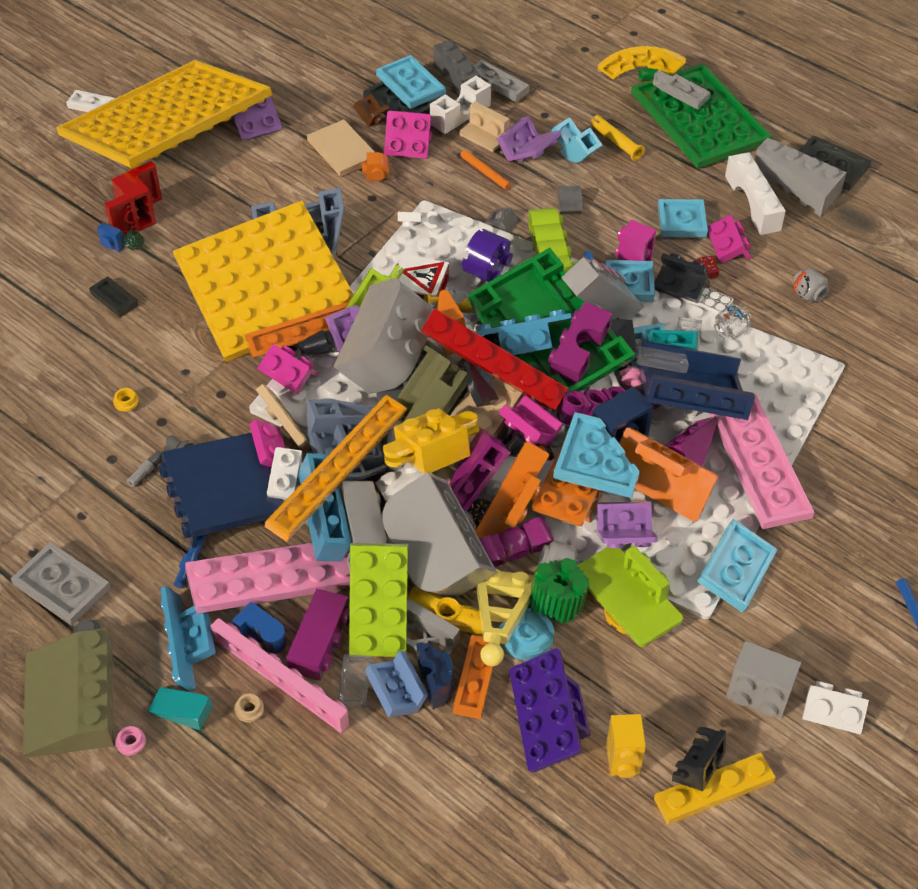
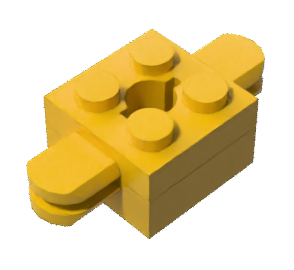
[383,408,479,474]

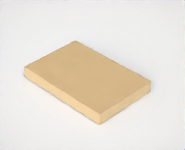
[307,120,374,177]

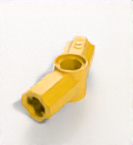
[408,585,483,635]

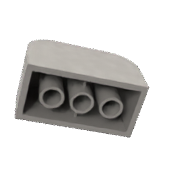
[333,278,434,394]
[383,472,497,597]

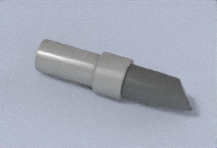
[127,451,162,487]

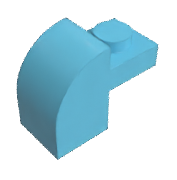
[551,117,602,163]

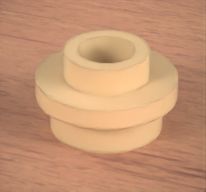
[235,694,264,722]

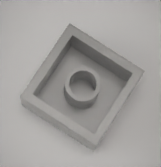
[726,641,801,719]

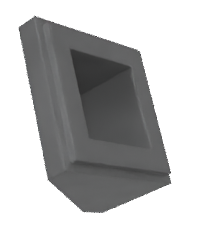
[558,185,583,214]
[485,207,518,233]

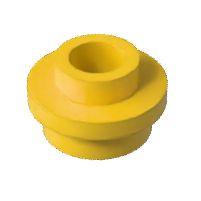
[113,388,139,412]

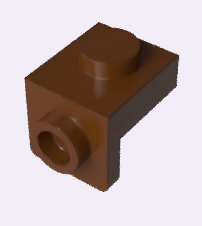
[353,94,389,127]

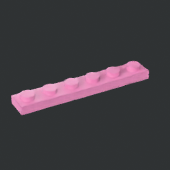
[211,618,349,733]

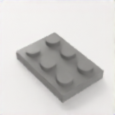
[10,542,111,626]

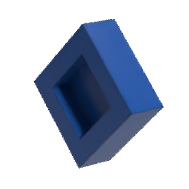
[97,222,125,252]

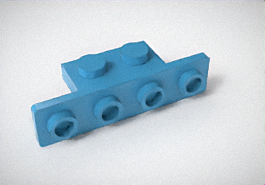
[475,309,572,355]
[160,586,216,691]

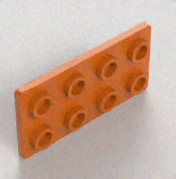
[619,427,718,522]
[532,435,604,527]

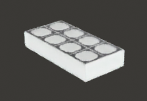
[680,287,734,316]

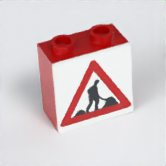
[396,253,449,300]

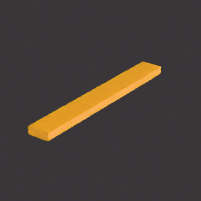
[264,394,407,542]

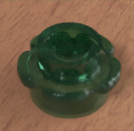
[123,229,145,250]

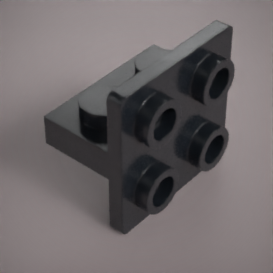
[654,253,710,304]

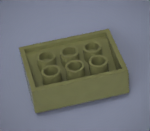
[23,628,114,758]

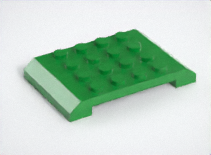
[467,248,635,404]

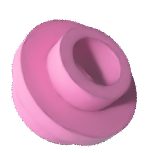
[620,366,642,388]
[116,726,146,756]

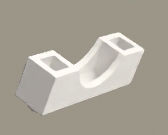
[725,152,785,235]

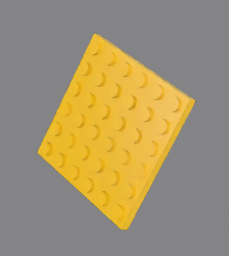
[173,201,354,362]

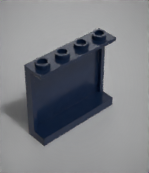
[638,341,755,420]
[158,433,284,548]

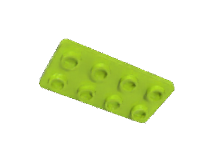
[577,545,683,647]

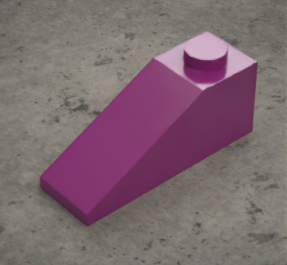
[664,416,718,466]
[449,428,511,513]

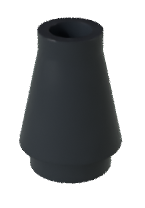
[298,329,336,356]

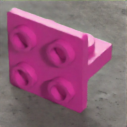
[384,111,432,159]

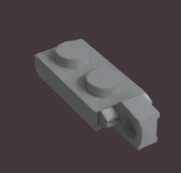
[653,70,711,109]

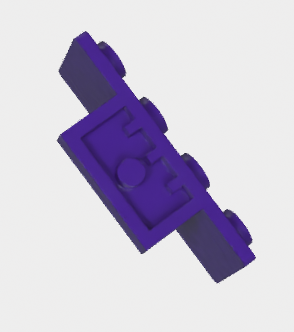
[509,648,591,773]

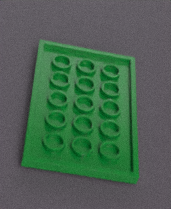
[631,63,772,169]

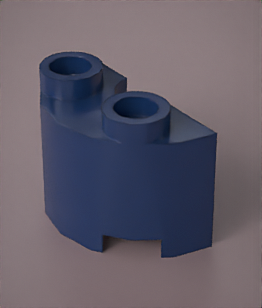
[416,643,453,710]

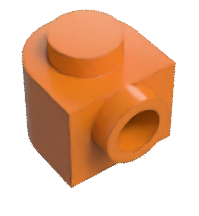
[362,152,389,181]

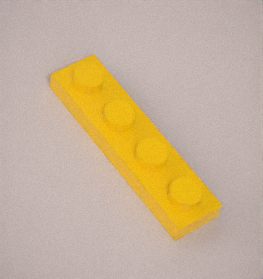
[654,753,776,825]

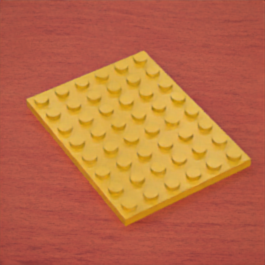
[56,60,272,168]

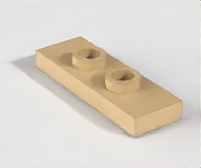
[256,384,311,452]

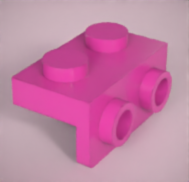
[707,214,752,264]
[257,344,319,395]
[499,396,563,446]
[249,419,285,472]

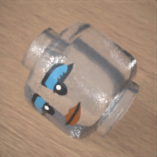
[714,304,751,340]

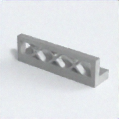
[407,598,460,656]

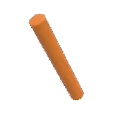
[460,150,512,190]

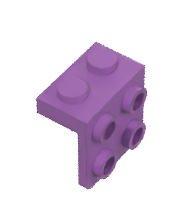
[231,96,282,141]
[496,116,562,162]
[596,501,658,548]

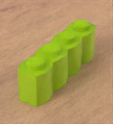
[528,208,575,273]

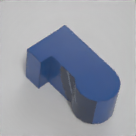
[232,602,286,654]

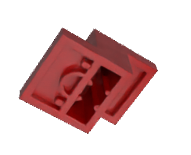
[104,161,163,239]

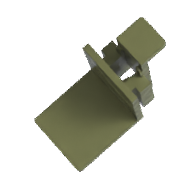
[396,344,468,422]

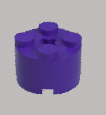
[462,229,513,282]

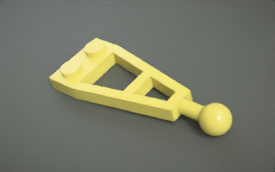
[477,569,534,666]

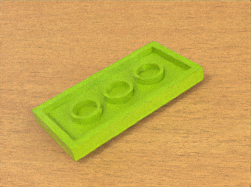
[349,543,408,657]

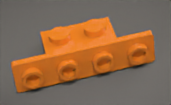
[475,441,549,538]

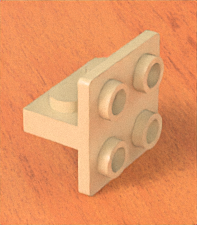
[460,101,514,152]

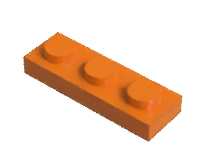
[453,635,494,719]

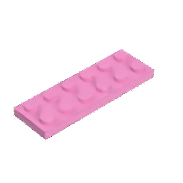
[709,393,814,529]
[185,543,350,614]

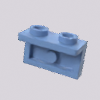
[365,651,428,717]

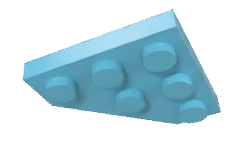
[553,412,639,498]

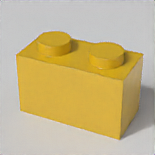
[606,714,646,778]

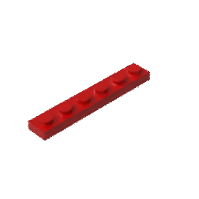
[420,308,568,412]

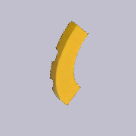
[597,46,686,80]

